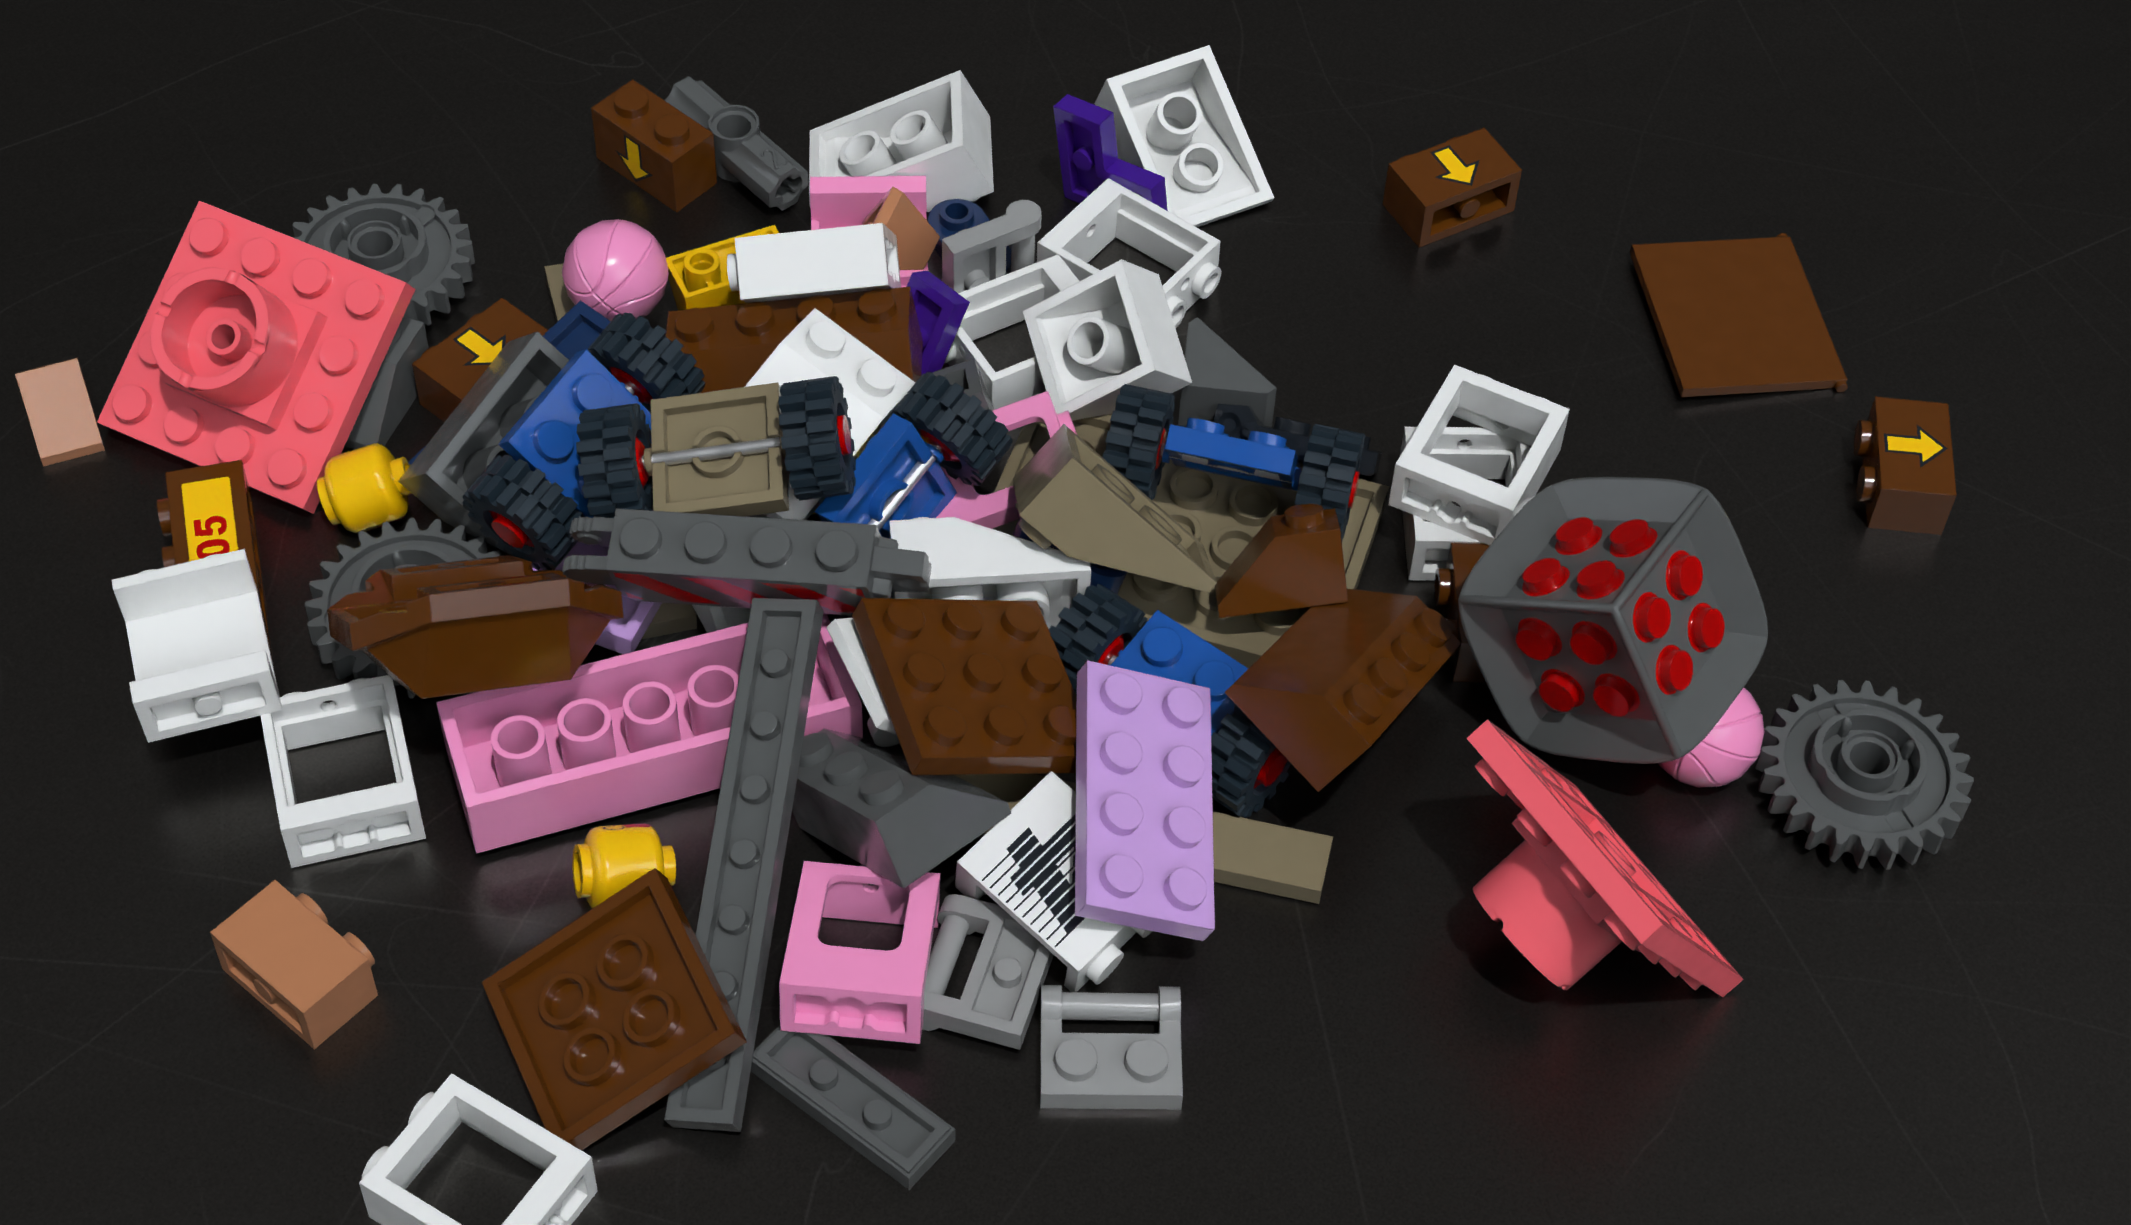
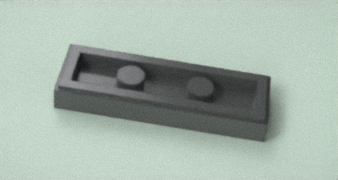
[751,1025,956,1190]

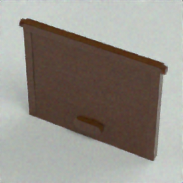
[1629,233,1848,397]

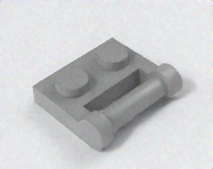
[942,200,1042,293]
[922,894,1054,1050]
[1040,985,1183,1110]

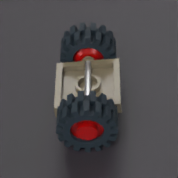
[576,376,856,518]

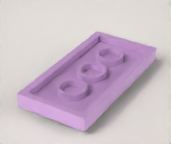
[1075,660,1215,941]

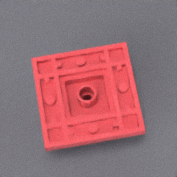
[97,201,416,514]
[1467,720,1744,997]

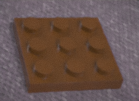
[852,598,1077,775]
[482,868,747,1151]

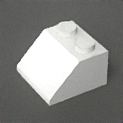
[1023,259,1192,421]

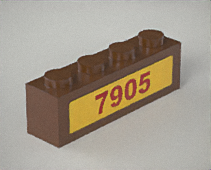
[157,460,273,662]

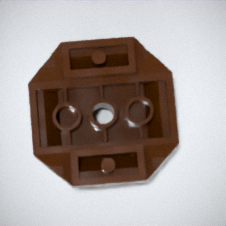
[327,555,624,699]

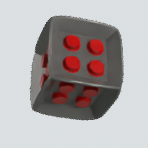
[1458,477,1768,764]

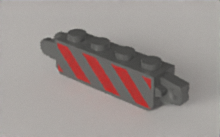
[562,508,932,616]

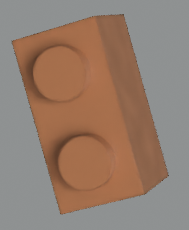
[210,880,378,1050]

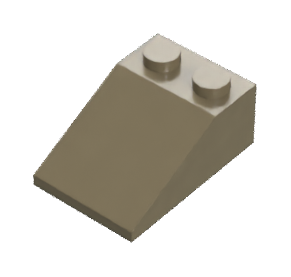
[1013,424,1217,592]

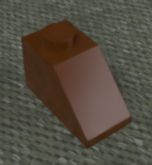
[1215,504,1348,618]

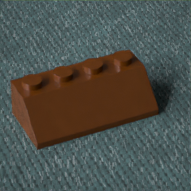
[666,286,923,393]
[1225,589,1461,792]

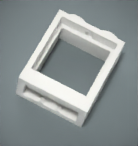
[1037,178,1222,328]
[727,223,901,303]
[944,254,1079,410]
[1388,365,1570,545]
[1400,427,1530,581]
[260,675,426,868]
[359,1073,598,1225]

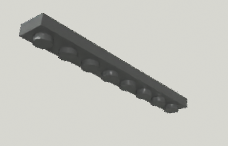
[664,598,824,1132]

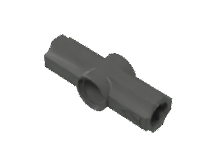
[664,76,808,211]

